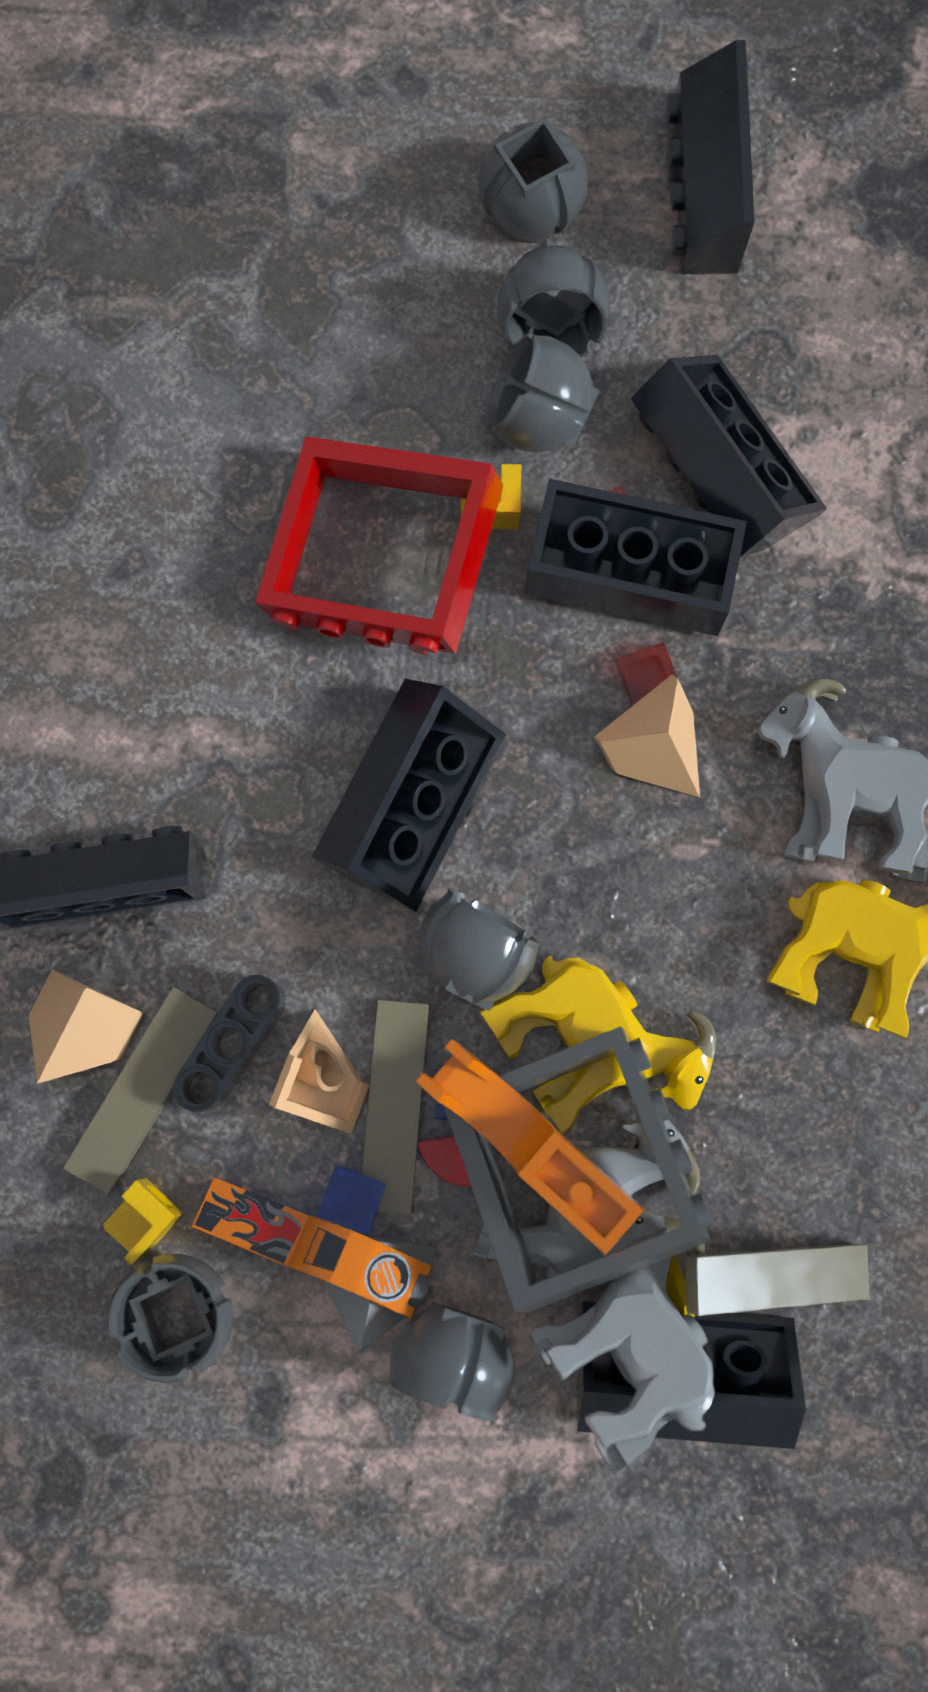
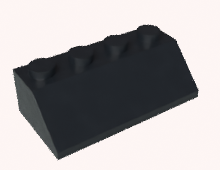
[667,40,755,275]
[630,355,827,557]
[524,478,747,636]
[312,678,506,912]
[0,826,206,930]
[577,1301,806,1449]

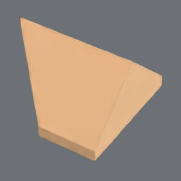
[594,675,700,798]
[28,969,145,1084]
[269,1009,370,1134]

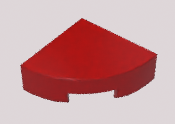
[418,1136,471,1187]

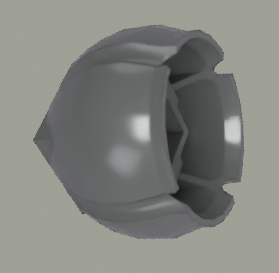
[479,117,588,243]
[498,238,610,358]
[486,333,600,453]
[414,888,541,1011]
[108,1254,233,1383]
[388,1301,514,1422]

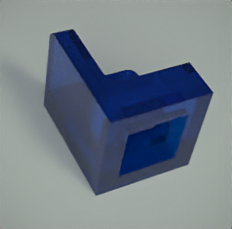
[316,1165,386,1236]

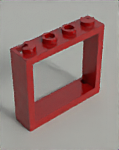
[255,436,503,656]

